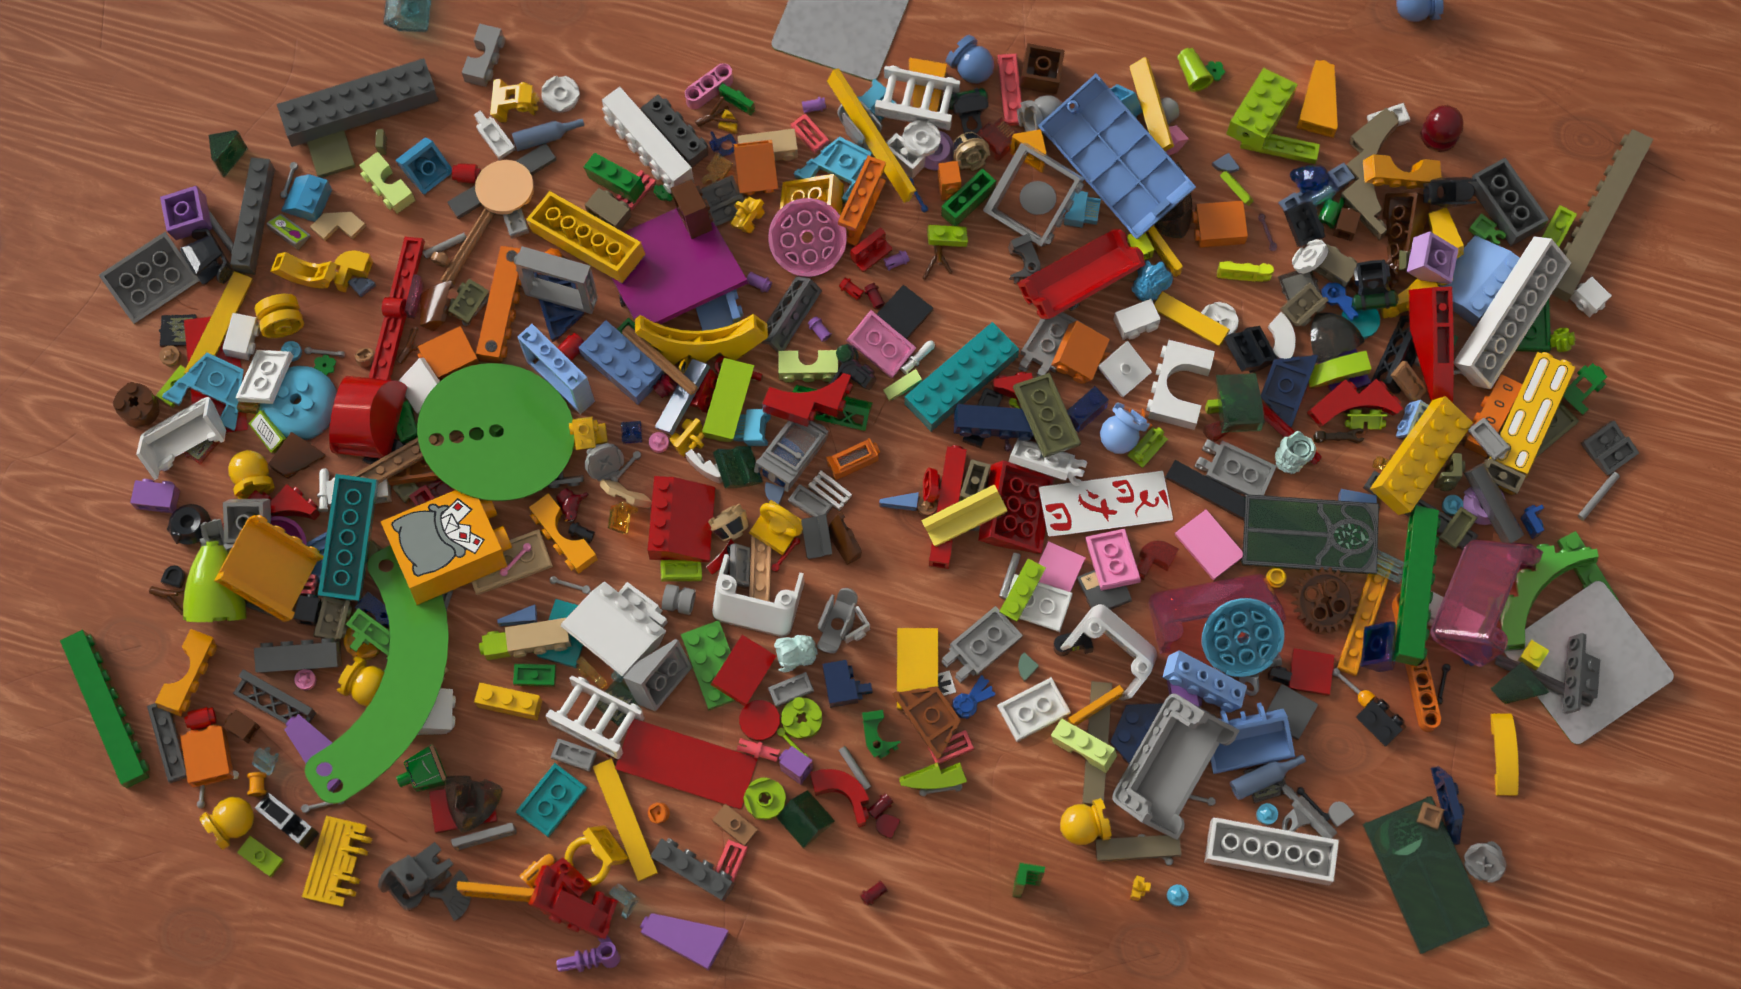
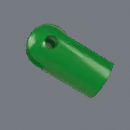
[1318,193,1344,229]

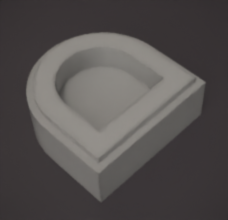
[1328,802,1354,828]

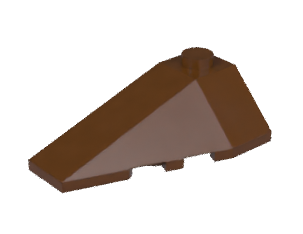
[1383,193,1430,268]

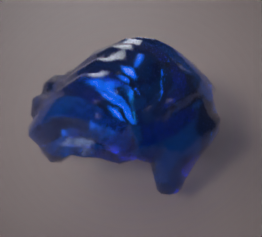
[1290,165,1329,193]

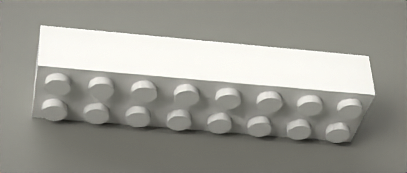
[1454,237,1571,389]

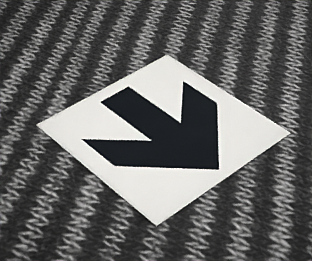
[938,670,956,696]

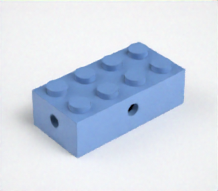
[578,320,664,405]

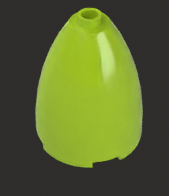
[183,541,247,622]

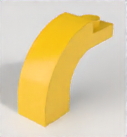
[270,252,337,289]

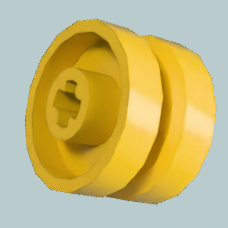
[254,294,304,338]

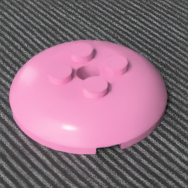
[768,198,847,277]

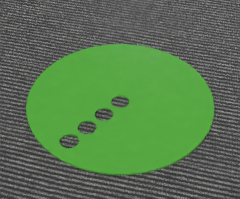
[417,363,574,501]

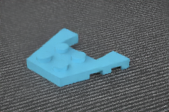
[794,137,873,203]
[162,353,244,431]

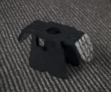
[1423,177,1477,208]
[180,228,234,285]

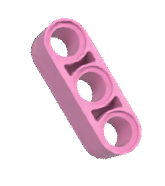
[685,63,733,109]

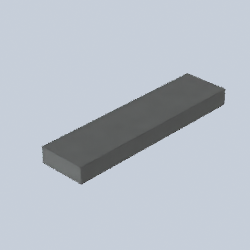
[147,703,187,783]

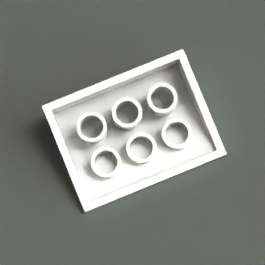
[561,581,666,677]

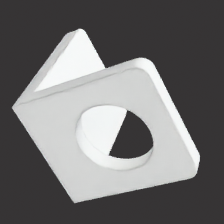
[845,606,870,643]

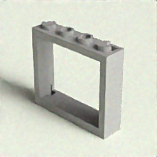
[983,143,1085,247]
[514,246,598,314]

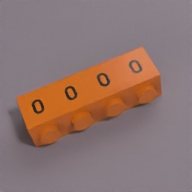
[1463,374,1523,457]

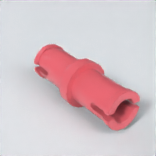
[737,738,780,762]

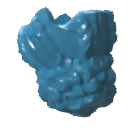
[1132,260,1173,302]

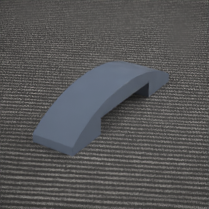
[1278,162,1355,211]

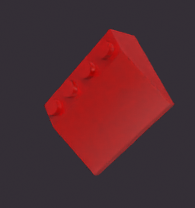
[978,460,1054,554]
[647,476,716,562]

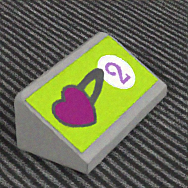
[267,214,311,250]

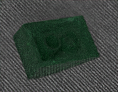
[1216,373,1265,433]

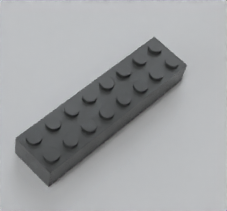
[277,58,439,147]

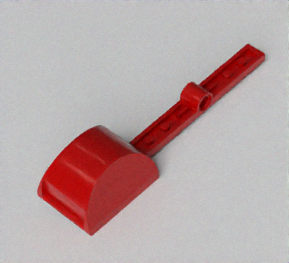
[329,237,425,459]

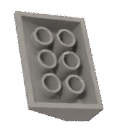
[99,232,200,324]

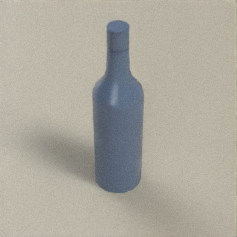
[512,118,585,152]
[1230,755,1306,800]

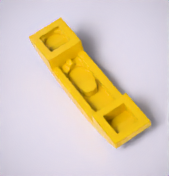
[1490,714,1519,796]

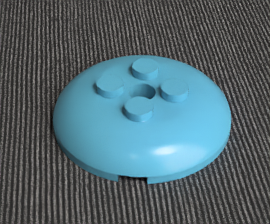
[259,366,337,441]
[1202,598,1284,677]

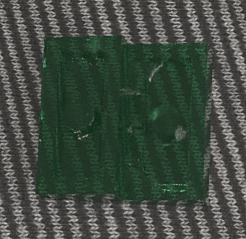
[713,446,763,489]

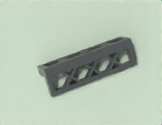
[761,276,822,353]
[233,669,316,724]

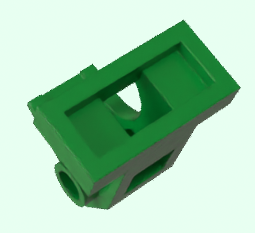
[1563,363,1608,416]
[862,710,901,759]

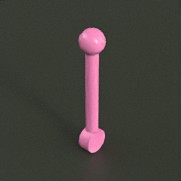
[500,543,531,576]

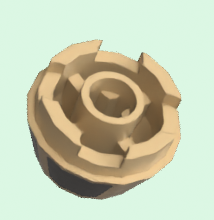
[953,132,990,171]
[708,504,748,541]

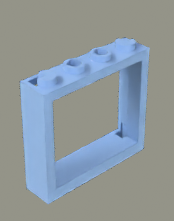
[517,324,595,415]

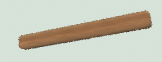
[441,208,495,283]
[622,326,698,395]

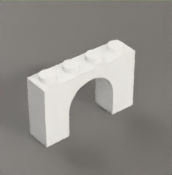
[1146,340,1215,430]

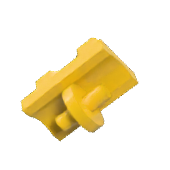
[730,197,765,233]
[669,418,704,457]

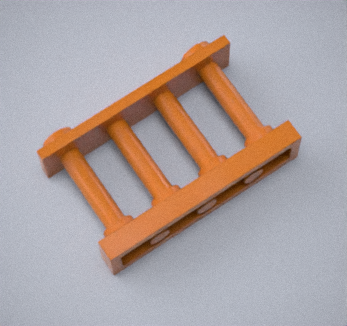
[838,155,886,247]

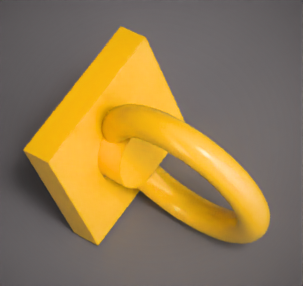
[749,500,803,555]
[564,825,629,886]

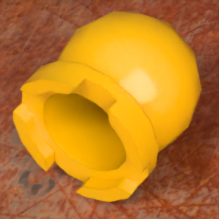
[228,450,275,499]
[337,656,385,707]
[199,797,255,850]
[1060,798,1112,845]

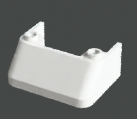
[136,397,226,480]
[712,554,804,637]
[1060,604,1157,701]

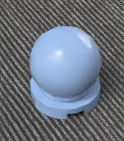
[1100,402,1150,454]

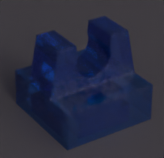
[621,421,643,444]

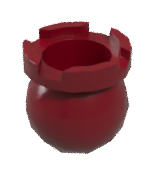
[1420,105,1464,152]

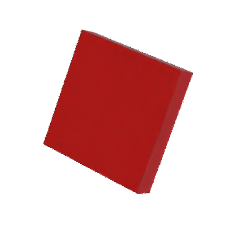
[1288,648,1335,696]

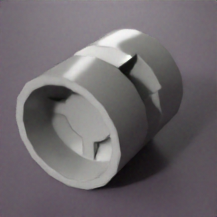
[662,584,696,615]

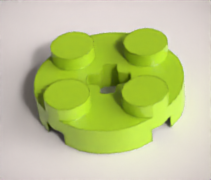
[781,697,822,739]
[744,777,786,820]

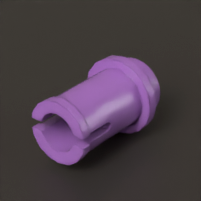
[802,96,826,114]
[883,250,910,271]
[746,272,772,292]
[808,316,832,342]

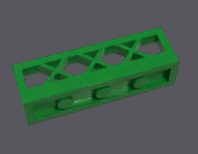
[792,385,873,431]
[1012,863,1045,898]

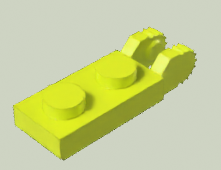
[1217,261,1274,282]

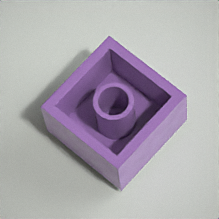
[160,186,212,240]

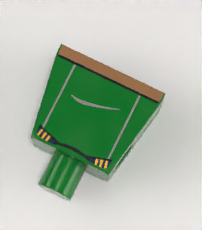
[396,744,450,792]

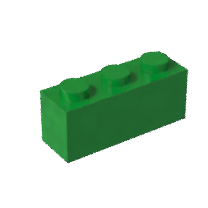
[584,152,645,203]
[941,168,996,226]

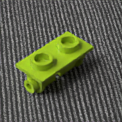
[1344,409,1388,430]
[1127,427,1168,468]

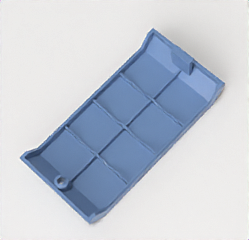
[1038,73,1196,240]

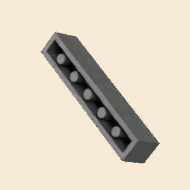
[230,157,275,275]

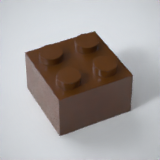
[1019,43,1065,94]
[670,179,714,239]

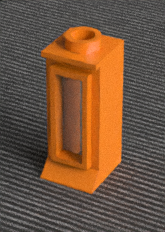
[826,438,880,481]

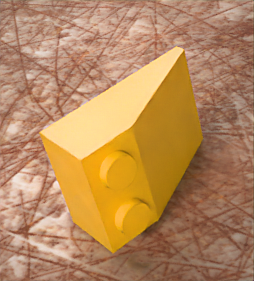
[780,174,844,216]

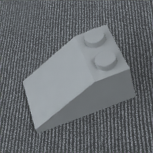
[623,639,692,711]

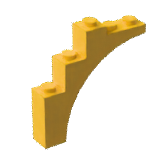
[1381,207,1464,318]
[635,314,768,365]

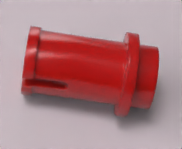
[839,277,865,301]

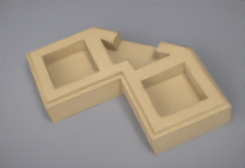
[310,212,366,241]
[600,479,652,508]

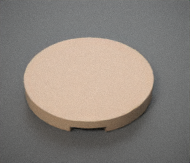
[475,160,534,214]

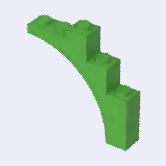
[1497,544,1598,651]

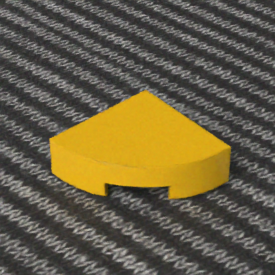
[718,109,737,134]

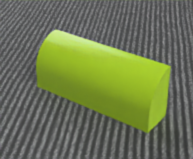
[702,358,754,442]

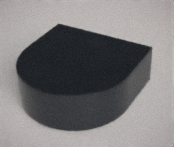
[160,565,185,588]

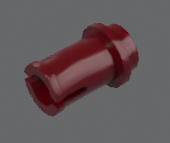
[864,283,885,309]
[867,793,893,820]
[860,881,888,906]

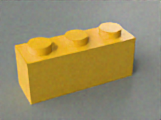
[474,683,543,721]

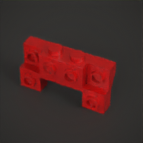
[528,865,619,940]

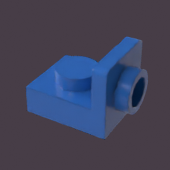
[1520,505,1544,539]

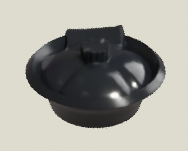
[167,504,211,545]

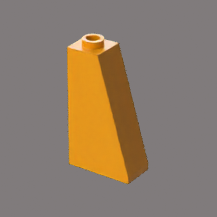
[909,58,947,112]
[1296,60,1338,138]

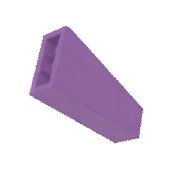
[285,714,342,792]
[640,913,729,971]

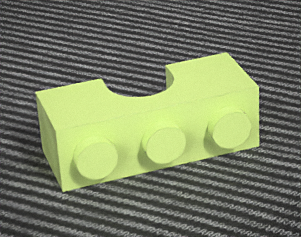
[359,152,416,214]
[778,350,838,382]
[1051,719,1117,773]

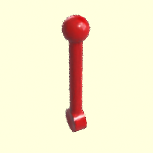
[771,537,800,572]

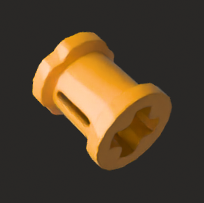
[247,772,267,796]

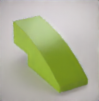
[1308,351,1371,388]
[899,762,967,789]

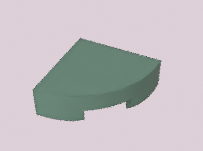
[1018,652,1039,682]

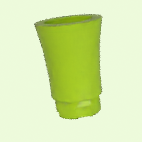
[1177,48,1214,92]

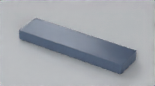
[655,359,710,435]

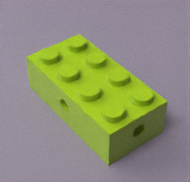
[1226,68,1298,151]

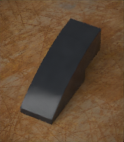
[254,792,319,850]

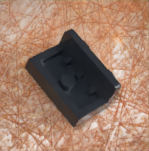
[1284,201,1325,247]
[1356,697,1406,747]

